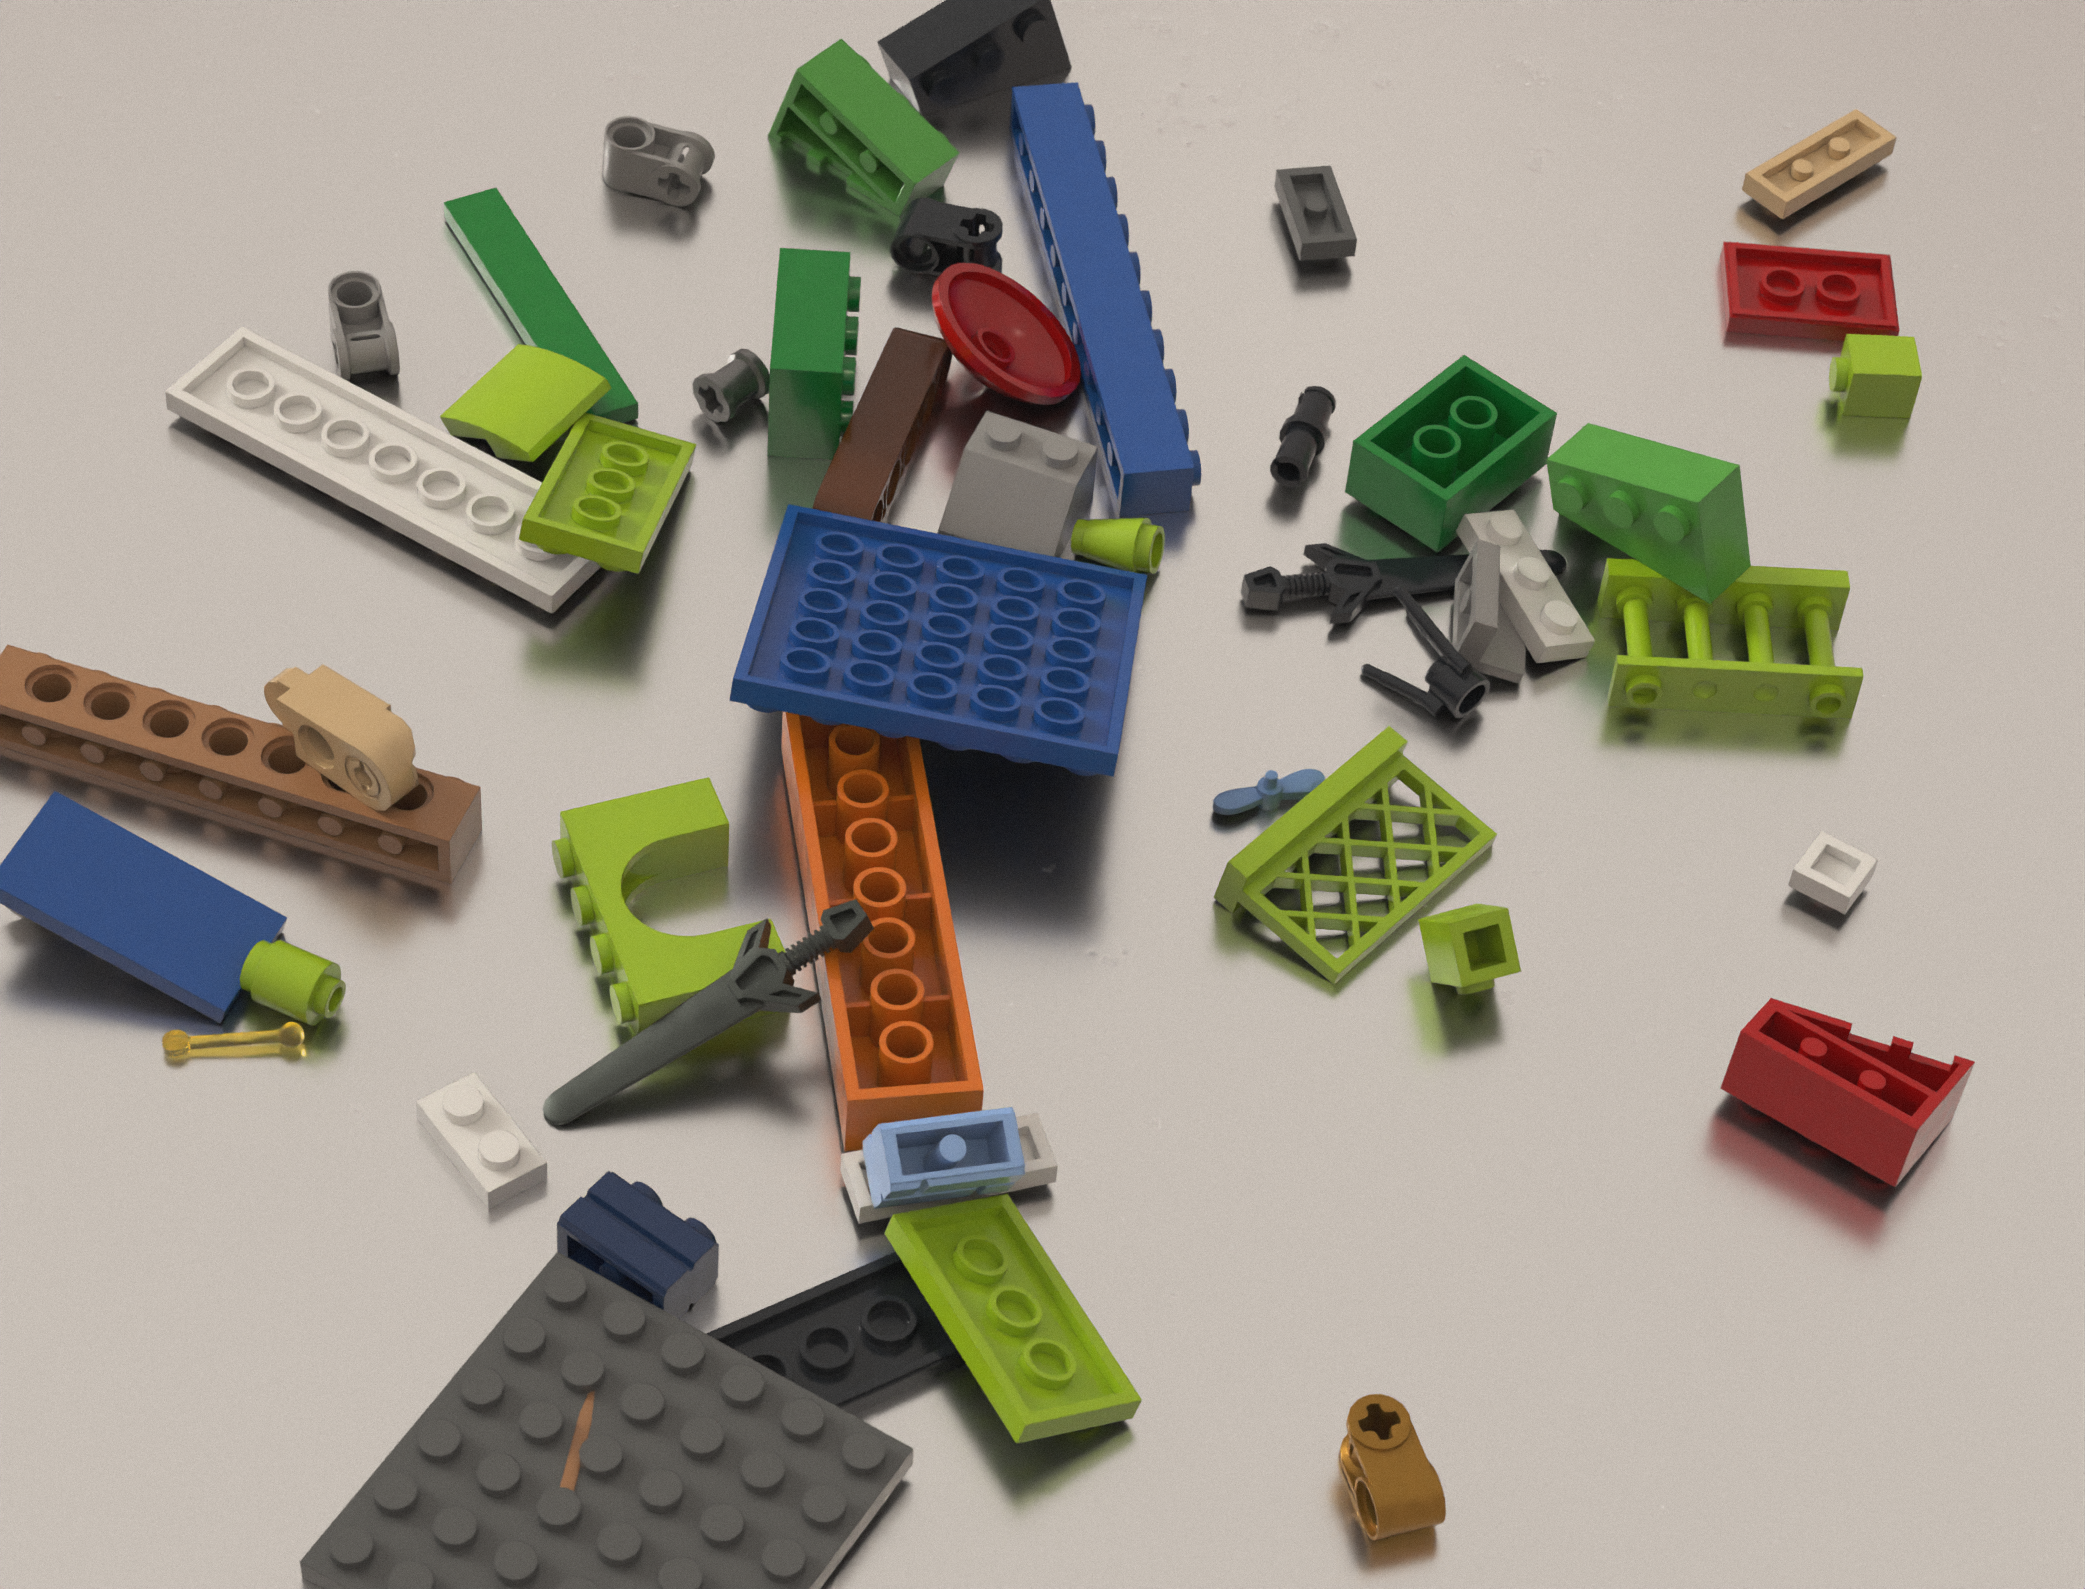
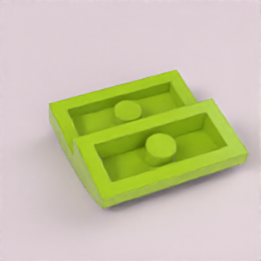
[439,344,611,462]

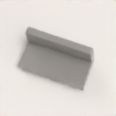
[1452,539,1526,683]

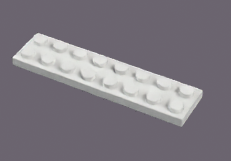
[165,326,600,614]

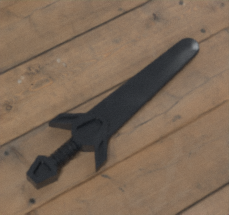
[1241,543,1567,624]

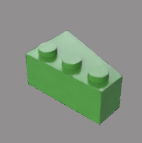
[768,38,960,217]
[1546,423,1751,604]

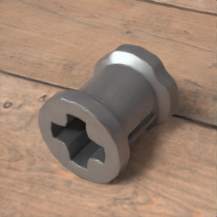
[692,348,770,422]

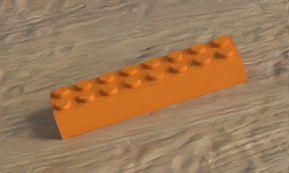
[781,712,984,1151]

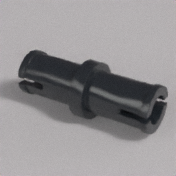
[1270,386,1336,487]

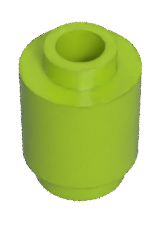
[240,940,346,1026]

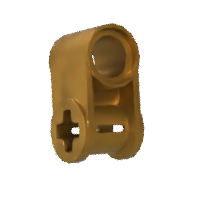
[1339,1394,1446,1540]

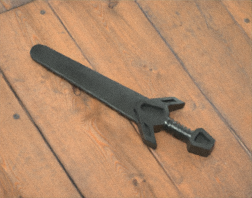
[543,899,874,1125]

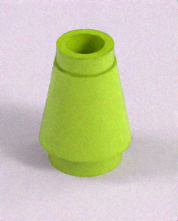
[1071,518,1165,574]

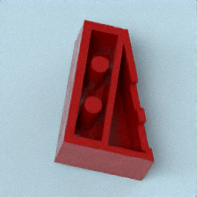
[1720,998,1975,1187]

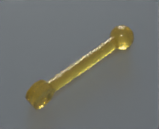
[162,1022,305,1059]

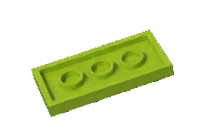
[519,413,696,574]
[884,1194,1142,1444]

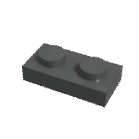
[1274,165,1357,261]

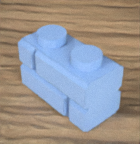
[862,1107,1025,1209]

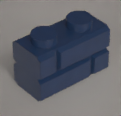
[557,1171,719,1319]

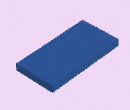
[0,791,287,1024]

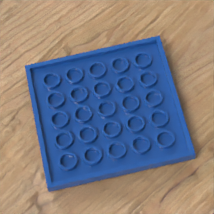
[729,504,1147,777]

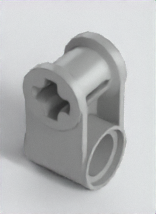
[602,116,715,206]
[328,271,400,381]

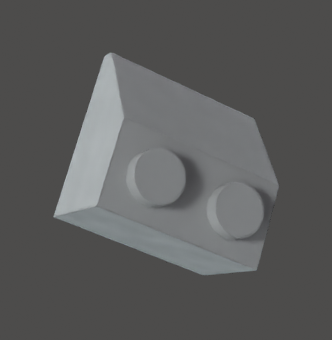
[938,411,1098,558]

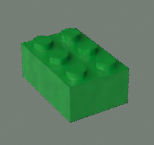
[767,248,861,460]
[1345,355,1557,552]

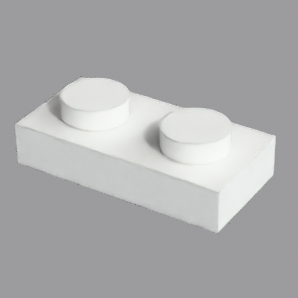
[416,1072,547,1209]

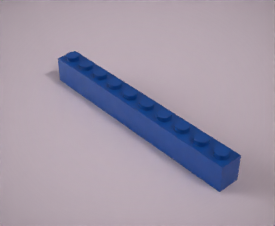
[1009,82,1201,517]

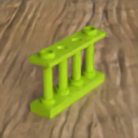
[1597,558,1864,719]

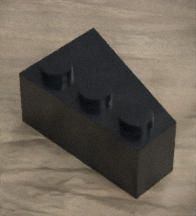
[877,0,1072,116]

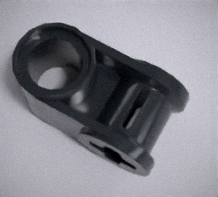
[890,198,1003,276]

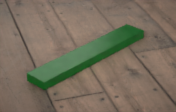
[443,187,638,423]

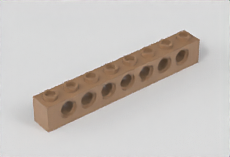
[0,644,482,884]

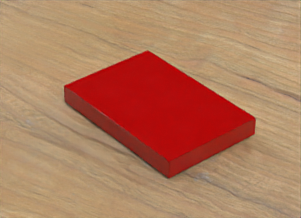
[1720,242,1899,341]

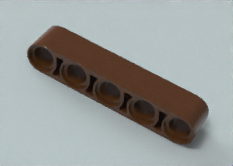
[812,327,952,523]

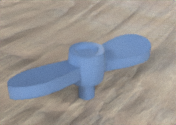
[1212,769,1325,815]

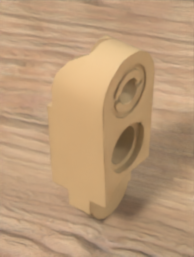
[264,664,419,811]

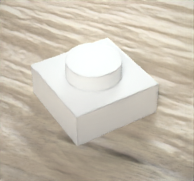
[1788,831,1878,915]

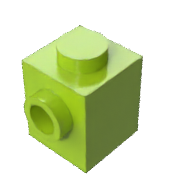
[1829,334,1922,418]
[1418,903,1521,994]

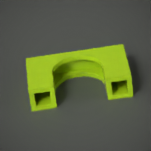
[551,777,786,1036]

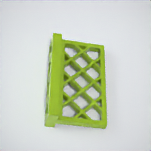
[1214,726,1497,984]

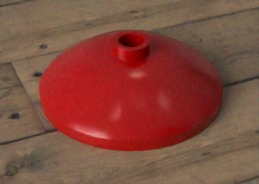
[932,263,1081,405]

